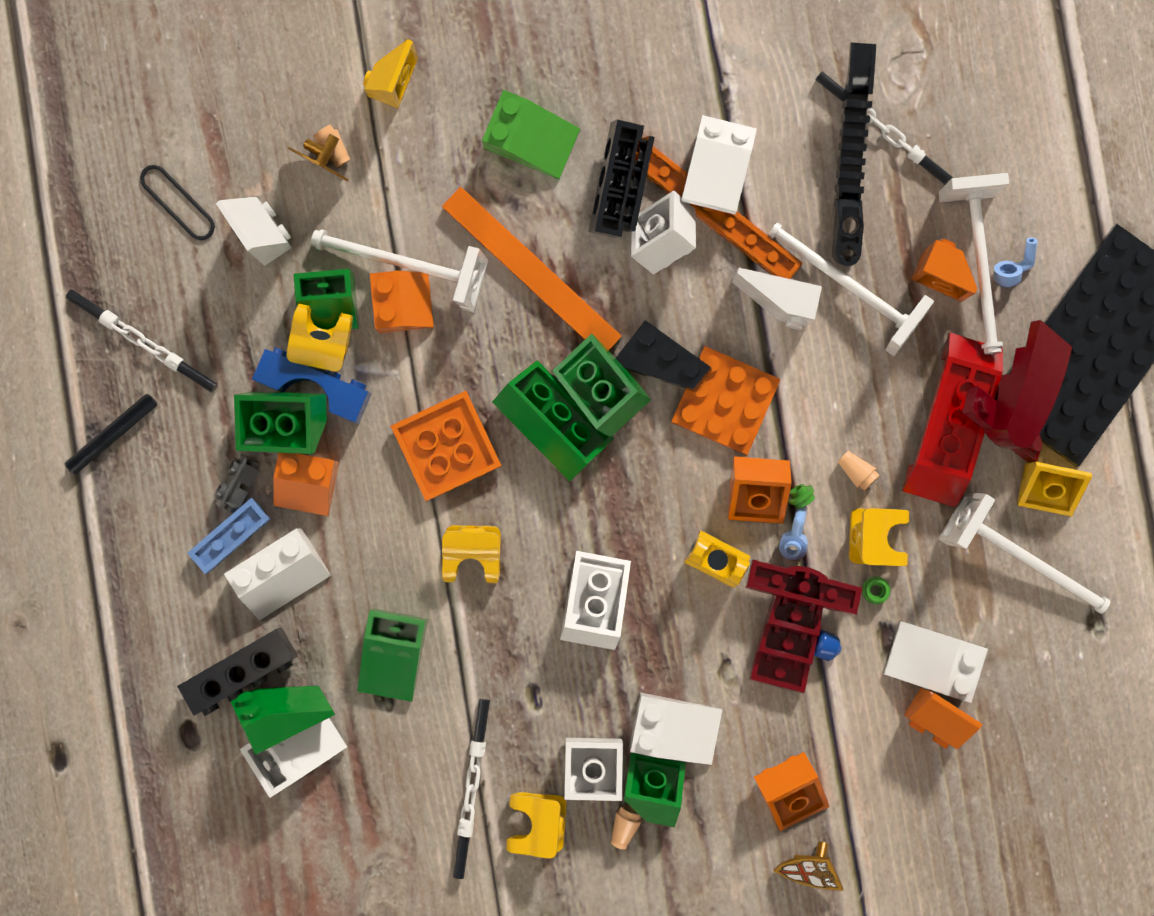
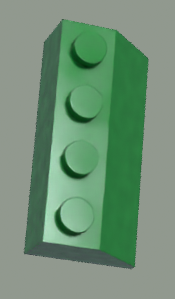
[492,360,615,482]

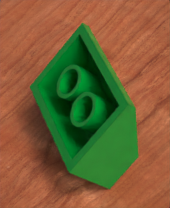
[234,392,327,454]

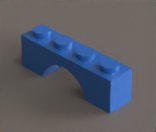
[252,347,372,424]

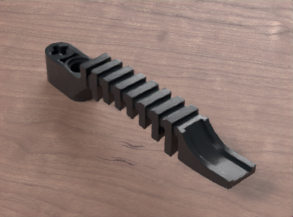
[832,42,876,266]

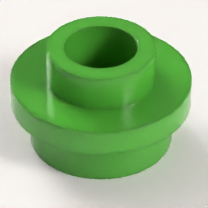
[788,484,815,509]
[862,576,890,604]

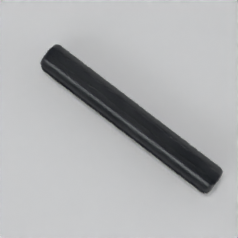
[64,394,157,474]

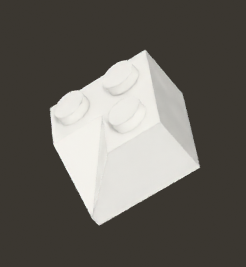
[631,191,696,275]
[565,738,623,801]

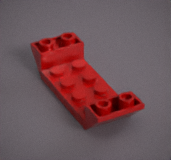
[902,333,1003,508]

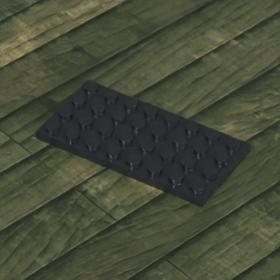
[995,224,1154,467]

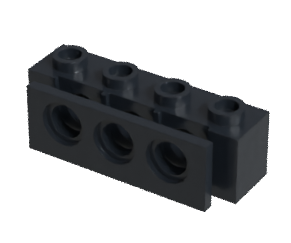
[588,119,655,238]
[177,627,298,716]

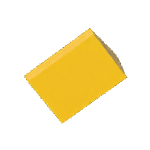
[1017,462,1092,517]

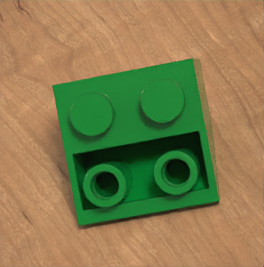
[293,269,359,330]

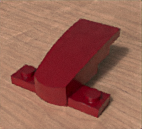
[962,320,1072,463]
[745,560,863,694]

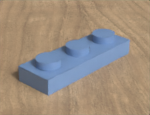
[187,498,271,574]

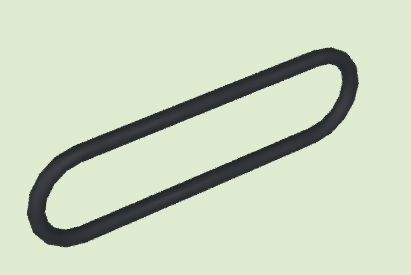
[140,165,215,240]

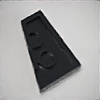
[616,320,712,392]

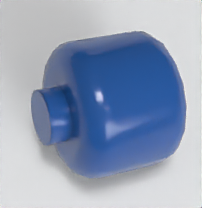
[814,630,841,661]

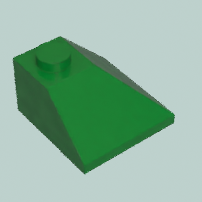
[624,752,686,828]

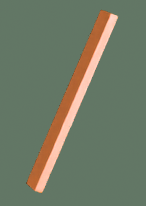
[633,137,803,279]
[442,186,622,351]

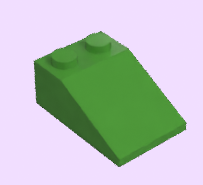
[482,90,580,180]

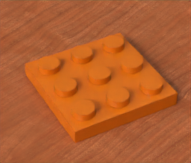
[671,346,781,456]
[391,391,502,502]

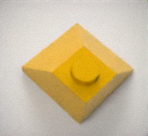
[363,39,419,109]

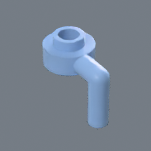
[993,238,1038,287]
[779,506,808,560]

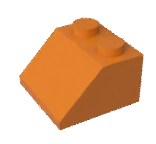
[911,239,977,302]
[370,271,434,333]
[274,453,339,516]
[728,456,792,524]
[903,687,983,749]
[754,752,830,831]

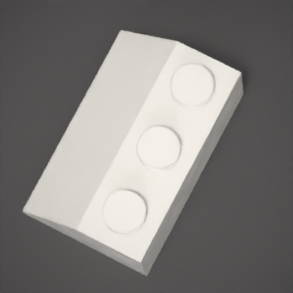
[224,529,331,620]

